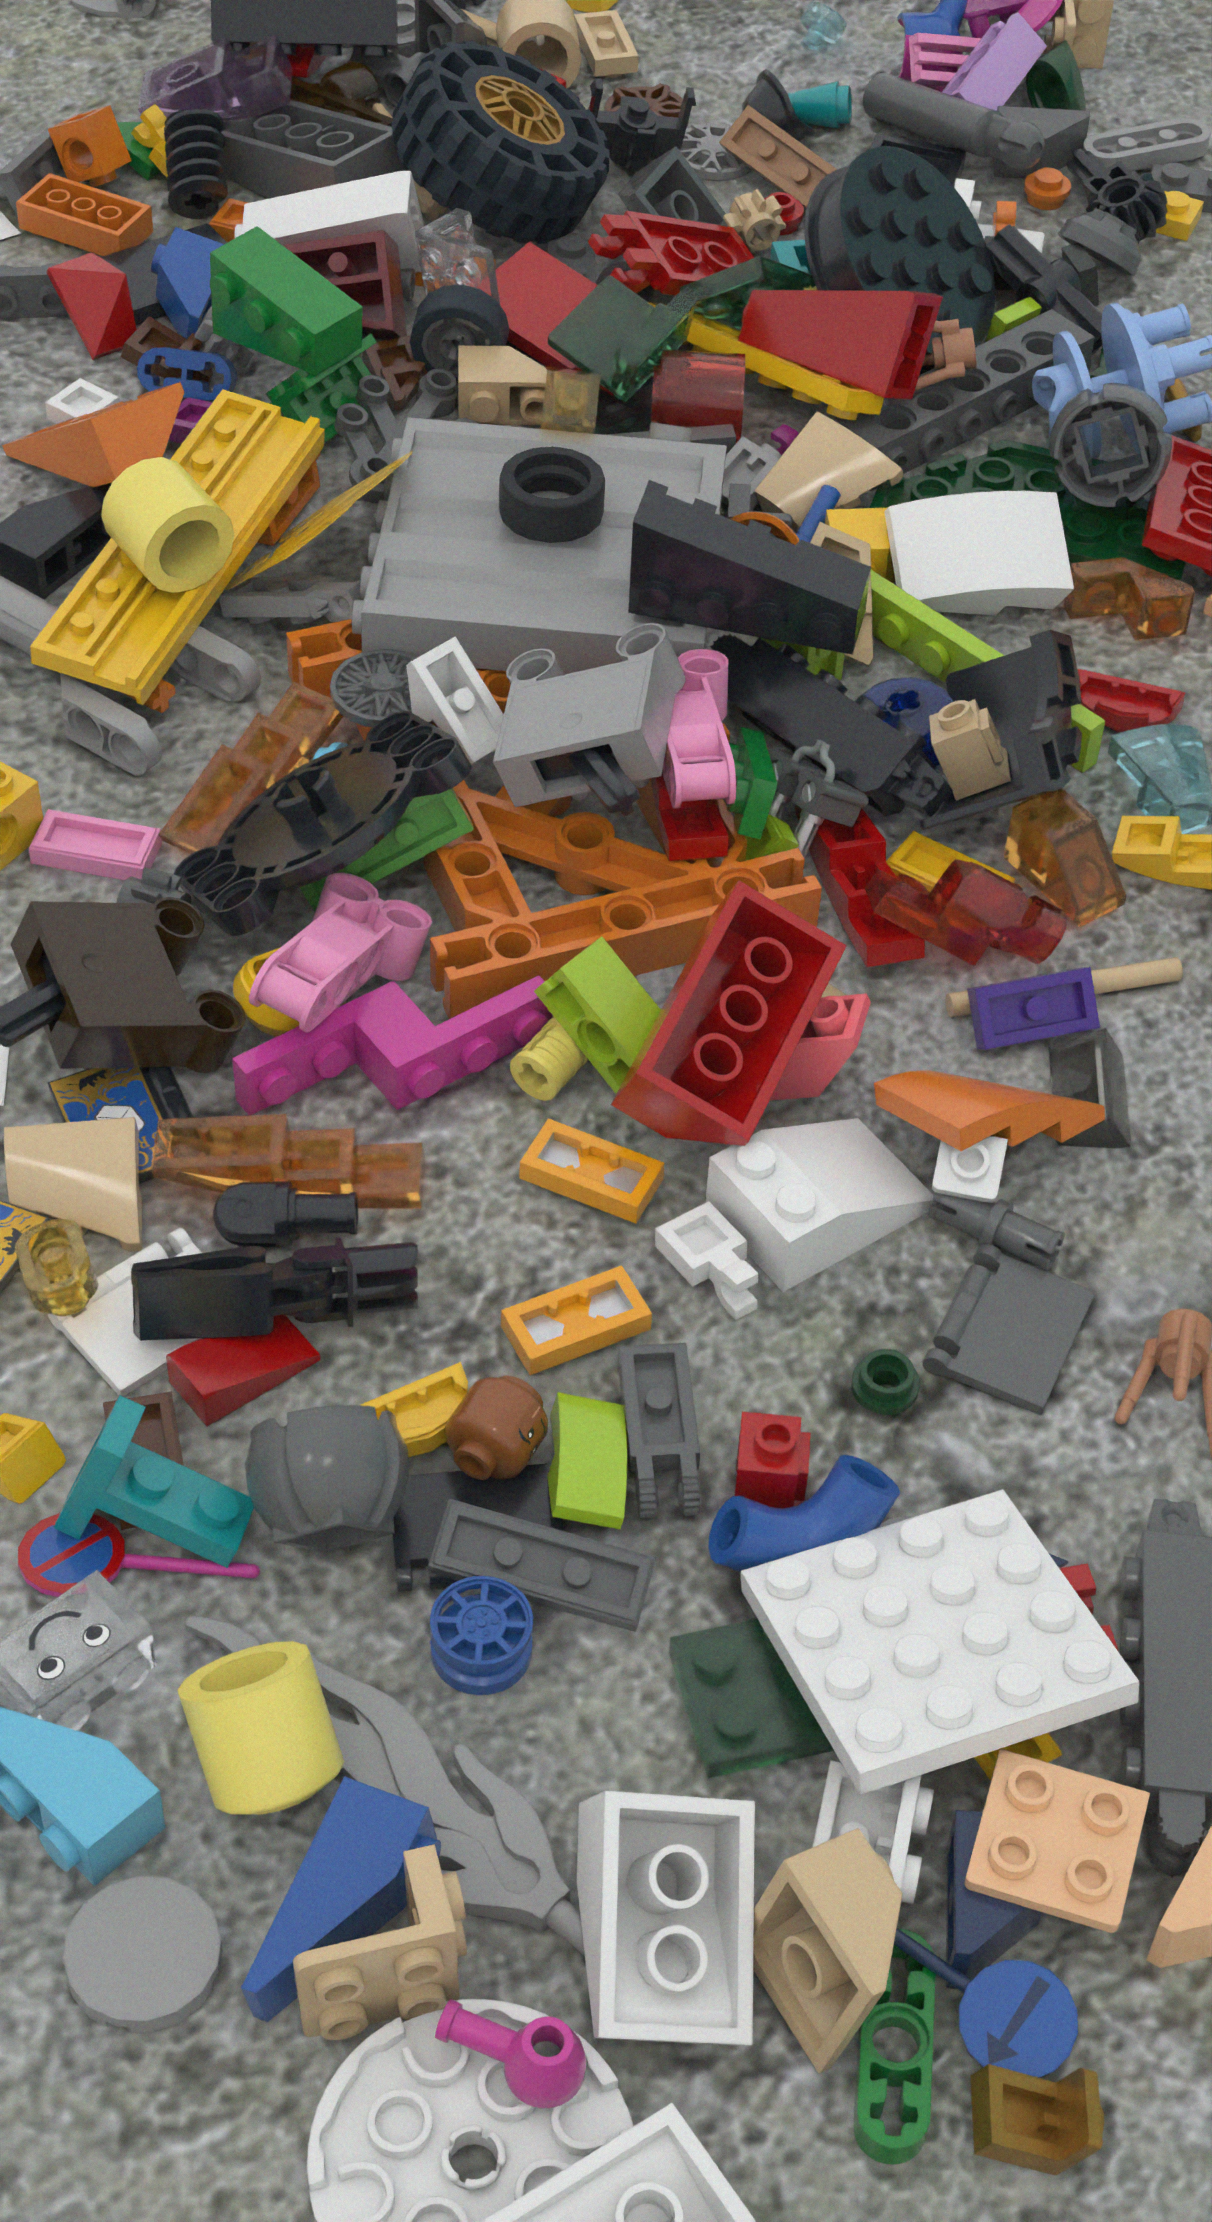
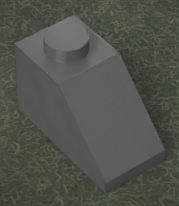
[993,106,1090,179]

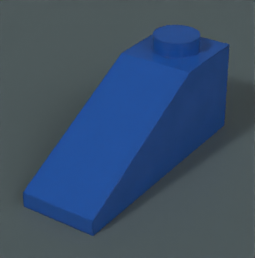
[241,1776,441,2022]

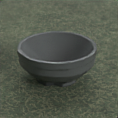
[1058,208,1142,277]

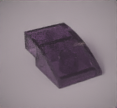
[138,35,293,122]

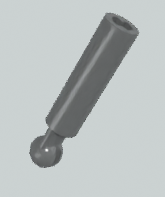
[863,72,1045,170]

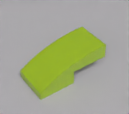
[547,1392,627,1530]

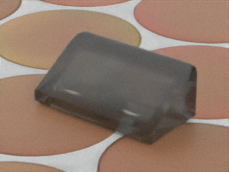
[1049,1028,1131,1149]

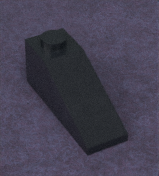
[0,483,112,599]

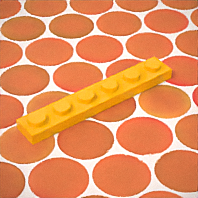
[644,302,884,420]

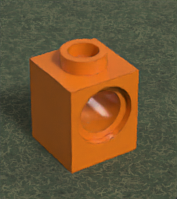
[48,105,132,187]

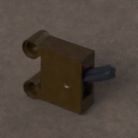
[0,897,246,1073]

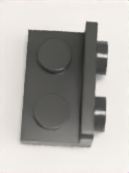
[0,263,69,319]

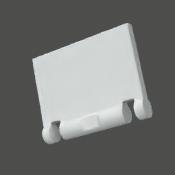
[46,1227,202,1397]

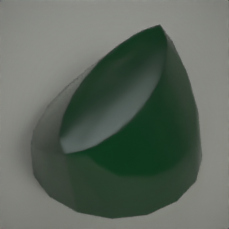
[1025,40,1086,111]

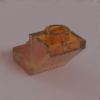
[1063,557,1195,641]

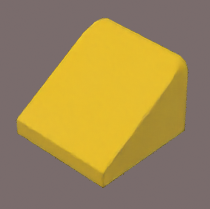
[0,1413,66,1504]

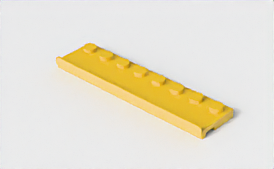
[30,389,325,705]

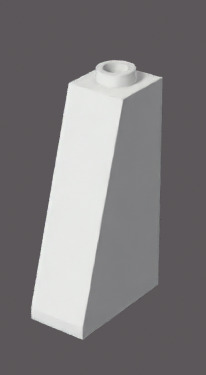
[235,171,426,272]

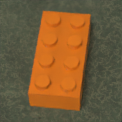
[16,173,154,256]

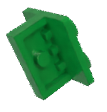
[265,334,377,443]

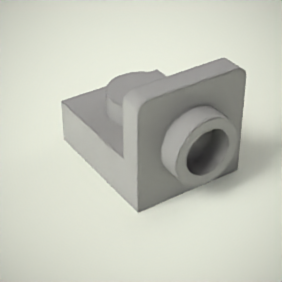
[722,436,782,511]

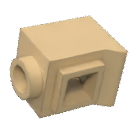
[929,699,1011,801]

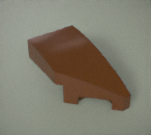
[120,316,214,384]
[362,335,427,411]

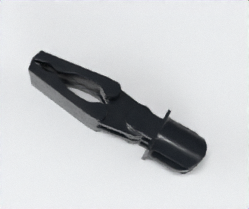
[131,1237,418,1341]

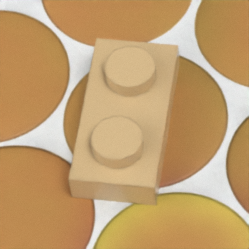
[574,10,639,78]

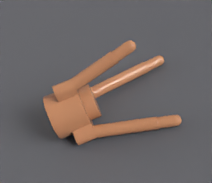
[915,319,977,391]
[1114,1309,1212,1457]

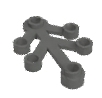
[334,369,477,503]

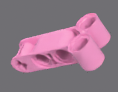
[662,649,736,808]
[249,873,432,1033]

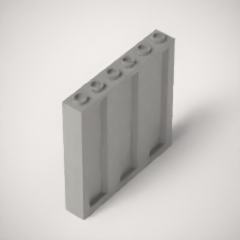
[352,417,727,675]

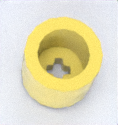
[101,457,234,593]
[177,1641,344,1815]

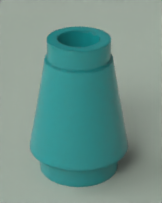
[787,81,852,129]

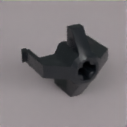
[589,78,696,171]

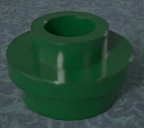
[851,1349,920,1415]

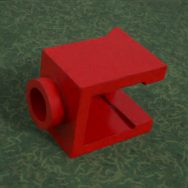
[734,1411,811,1509]

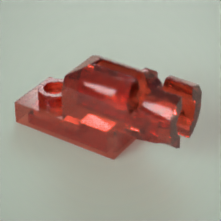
[865,859,1067,966]

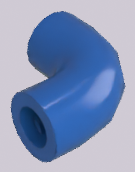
[708,1455,900,1573]

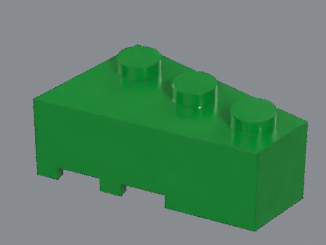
[209,226,363,375]

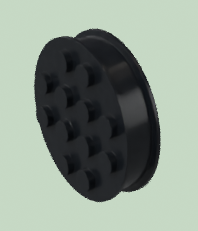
[804,146,995,375]

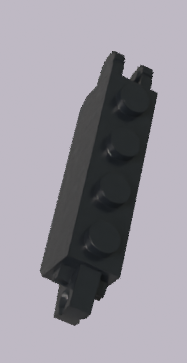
[710,633,953,817]

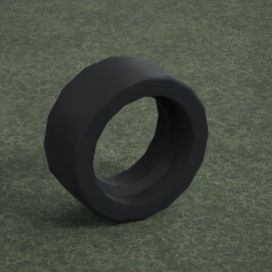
[499,446,605,543]

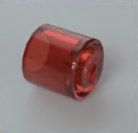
[651,350,745,443]

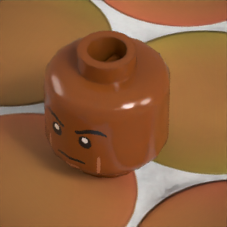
[445,1375,548,1480]

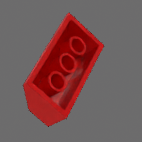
[611,880,847,1146]

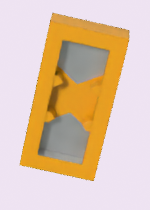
[519,1118,665,1224]
[501,1265,652,1375]

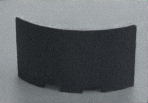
[919,630,1082,830]

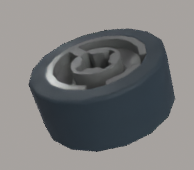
[409,284,510,384]

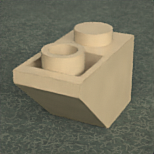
[458,345,561,425]

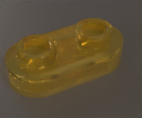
[15,1219,98,1316]

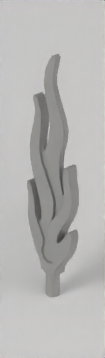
[185,1616,585,1956]

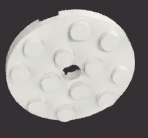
[307,1999,634,2222]

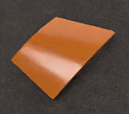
[874,1070,1105,1151]

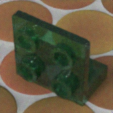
[547,276,697,402]

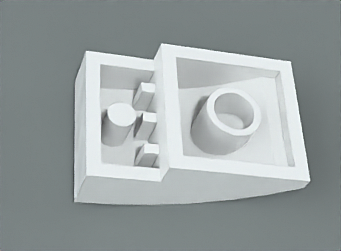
[884,491,1074,616]

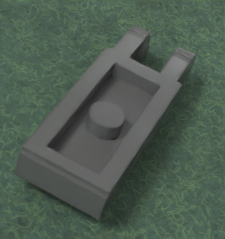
[617,1343,700,1518]

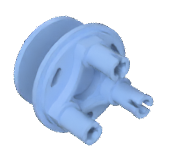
[1032,303,1212,458]

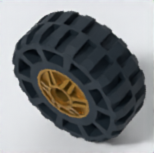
[392,41,610,244]

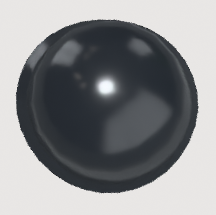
[742,69,815,141]

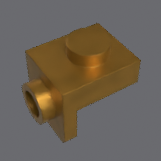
[970,2064,1104,2176]

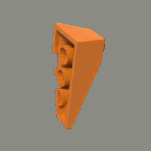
[2,382,184,487]

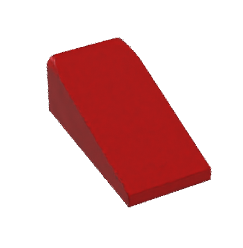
[166,1315,321,1427]

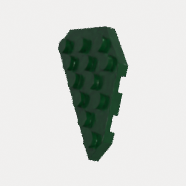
[869,440,1187,594]

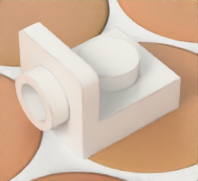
[932,1136,1008,1203]

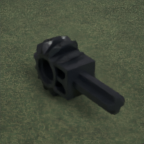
[1067,148,1168,244]

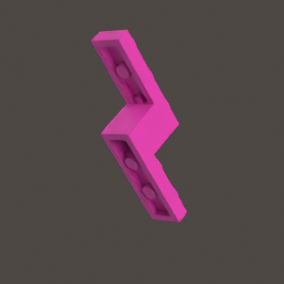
[232,975,553,1116]

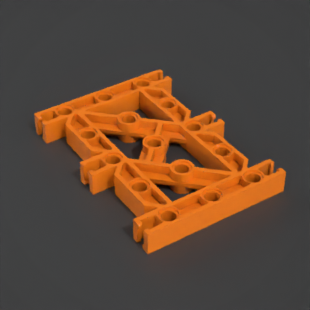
[286,619,822,1019]

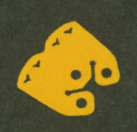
[225,450,413,590]

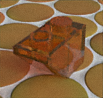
[1004,788,1126,927]

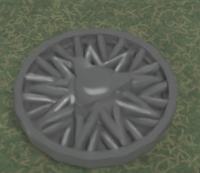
[330,649,418,727]

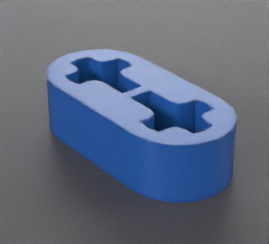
[137,347,237,401]

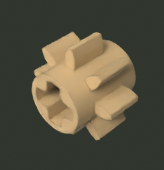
[723,189,786,254]

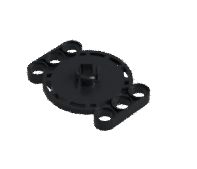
[173,711,472,936]

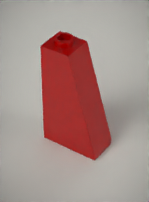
[738,290,943,399]

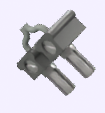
[768,739,868,858]

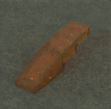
[159,682,344,854]
[151,1114,425,1209]

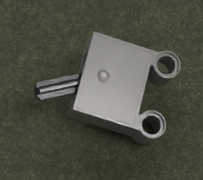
[493,623,686,816]

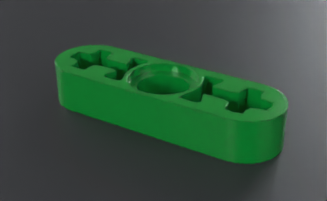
[854,1929,936,2165]

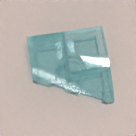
[1108,724,1212,834]

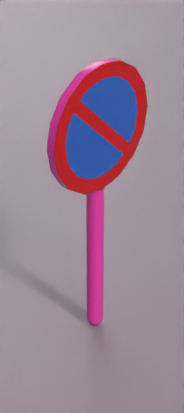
[18,1513,260,1598]

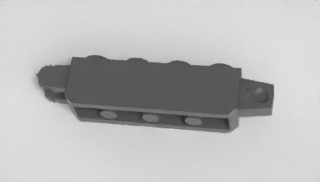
[1120,1499,1212,1878]

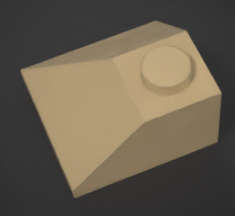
[753,1828,903,2074]

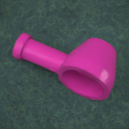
[435,1999,586,2108]

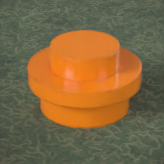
[1024,168,1071,210]

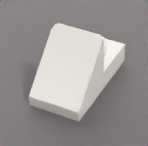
[406,636,504,765]

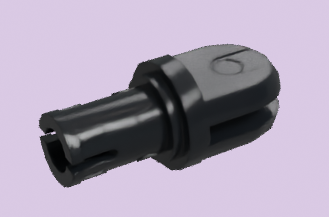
[213,1181,359,1247]

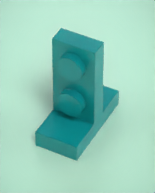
[53,1395,254,1568]

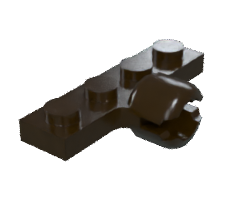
[236,61,393,127]

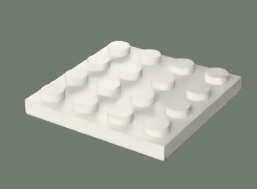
[741,1489,1139,1795]

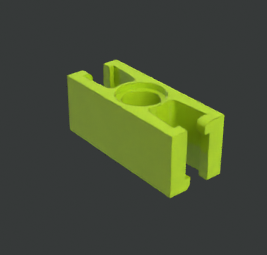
[534,936,661,1094]

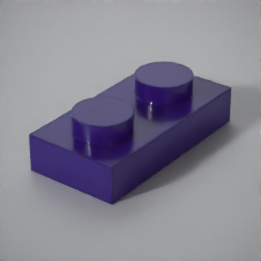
[967,967,1100,1050]

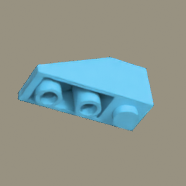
[0,1707,166,1886]

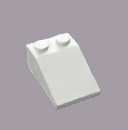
[705,1118,937,1292]
[577,1791,755,2046]

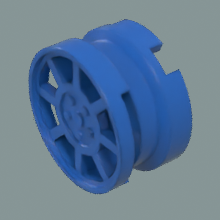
[430,1576,533,1695]

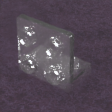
[415,208,501,306]

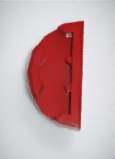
[1078,669,1186,732]

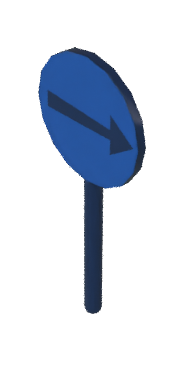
[894,1928,1078,2078]

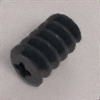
[164,109,228,219]

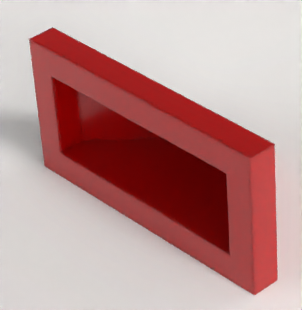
[46,252,137,360]

